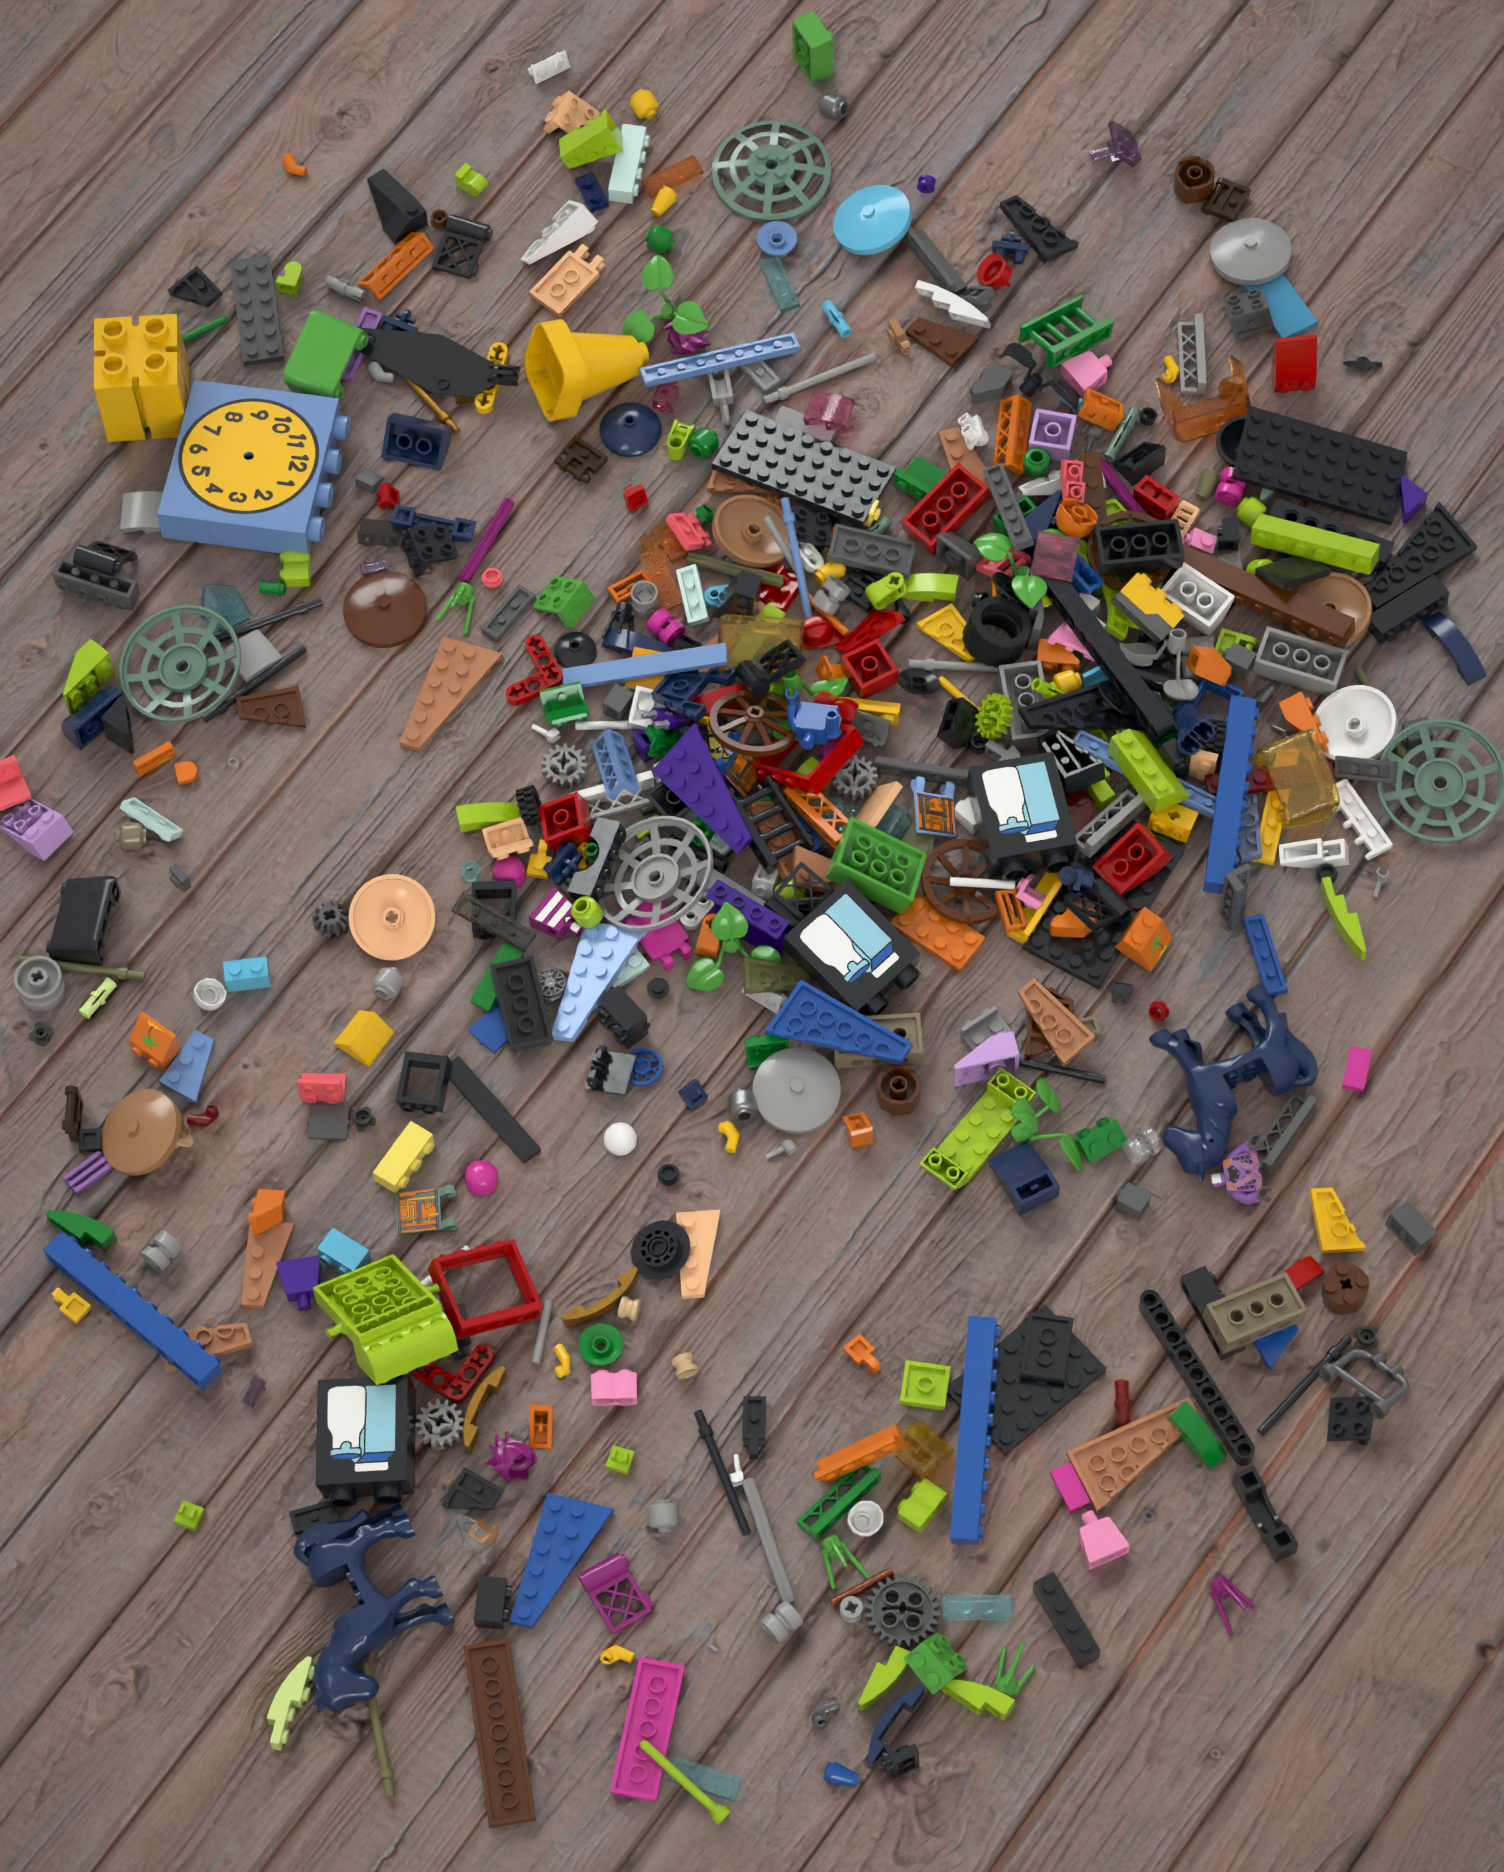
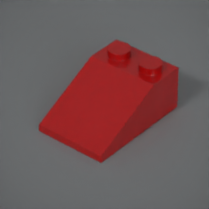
[1271,335,1317,393]
[1092,822,1173,896]

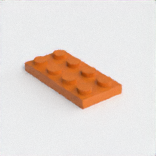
[890,892,986,973]

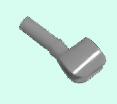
[1372,867,1389,898]
[765,1140,797,1159]

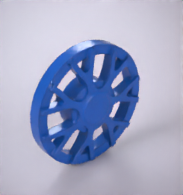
[628,1048,663,1087]

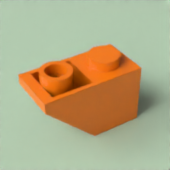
[1037,639,1080,673]
[1186,645,1232,686]
[1050,902,1097,938]
[248,1189,286,1235]

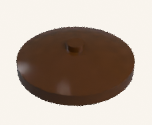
[343,571,427,648]

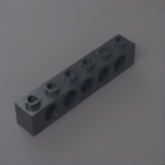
[1269,498,1394,572]

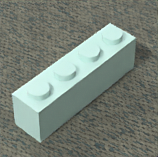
[608,124,650,204]

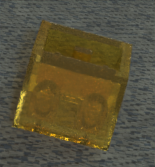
[891,1420,955,1481]

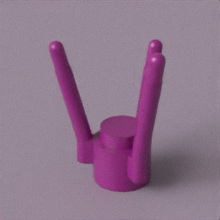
[1210,1575,1255,1636]

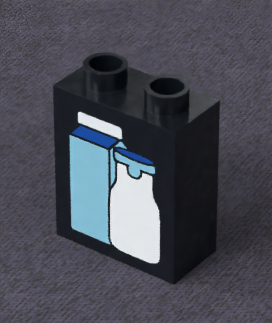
[966,751,1077,881]
[783,879,921,1016]
[316,1375,416,1507]

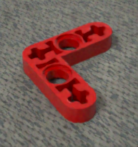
[506,635,563,706]
[411,1345,494,1403]

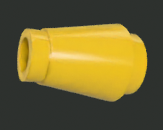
[650,186,677,217]

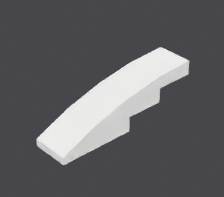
[915,280,991,329]

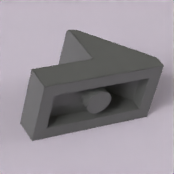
[959,286,995,314]

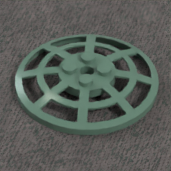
[712,121,831,223]
[119,605,242,723]
[1376,719,1504,843]

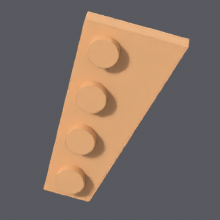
[676,1210,721,1299]

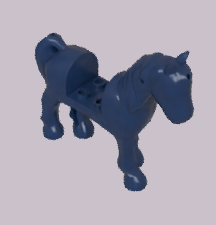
[1149,984,1318,1183]
[293,1503,455,1713]

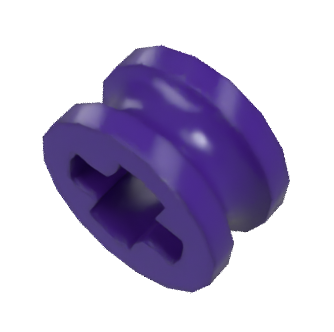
[917,175,936,194]

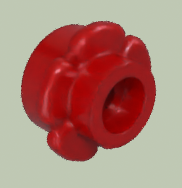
[1148,1001,1169,1021]

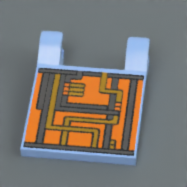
[911,776,956,838]

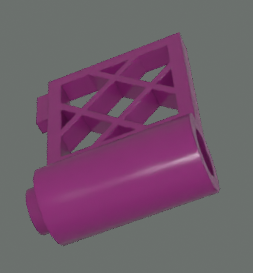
[577,1552,654,1635]

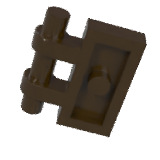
[554,435,608,484]

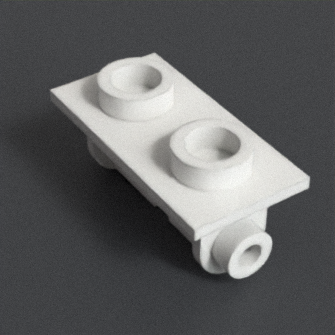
[528,50,570,84]
[741,989,788,1014]

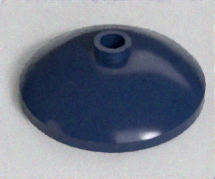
[600,402,661,457]

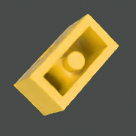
[1147,804,1199,843]

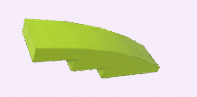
[1320,877,1367,961]

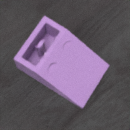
[0,799,74,861]

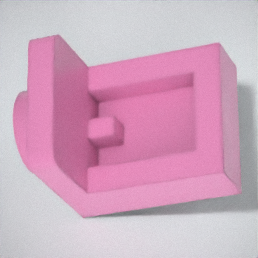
[1182,528,1217,556]
[1016,874,1046,910]

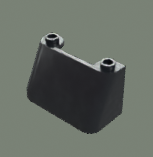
[46,876,121,966]

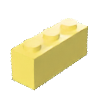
[373,1121,435,1194]

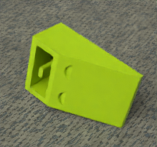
[63,639,115,715]

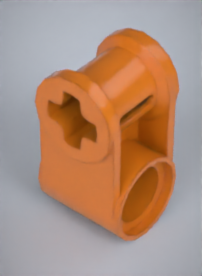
[695,914,720,958]

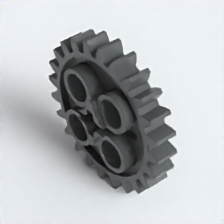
[865,1574,940,1649]

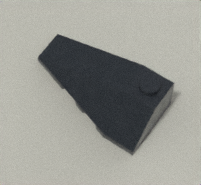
[367,169,428,244]

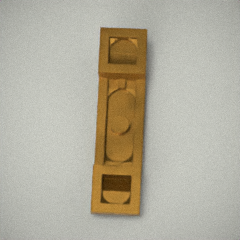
[562,1266,639,1328]
[463,1366,507,1455]

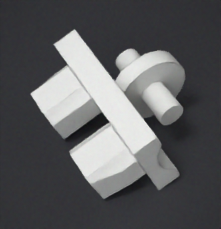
[958,413,989,450]

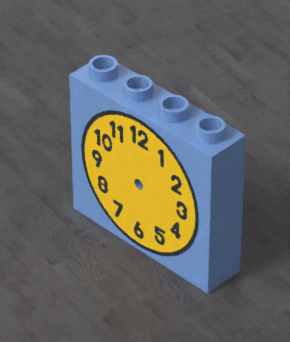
[157,380,350,554]

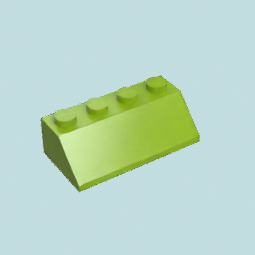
[1108,729,1190,814]

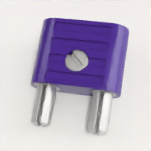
[641,707,690,731]

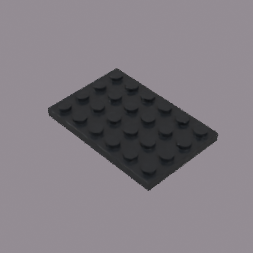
[947,1305,1107,1456]

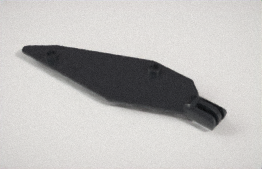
[358,327,521,397]

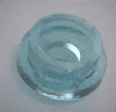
[459,860,481,881]

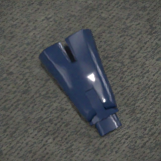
[1172,700,1216,755]

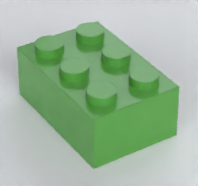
[792,11,834,85]

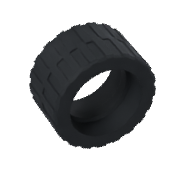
[962,596,1032,667]

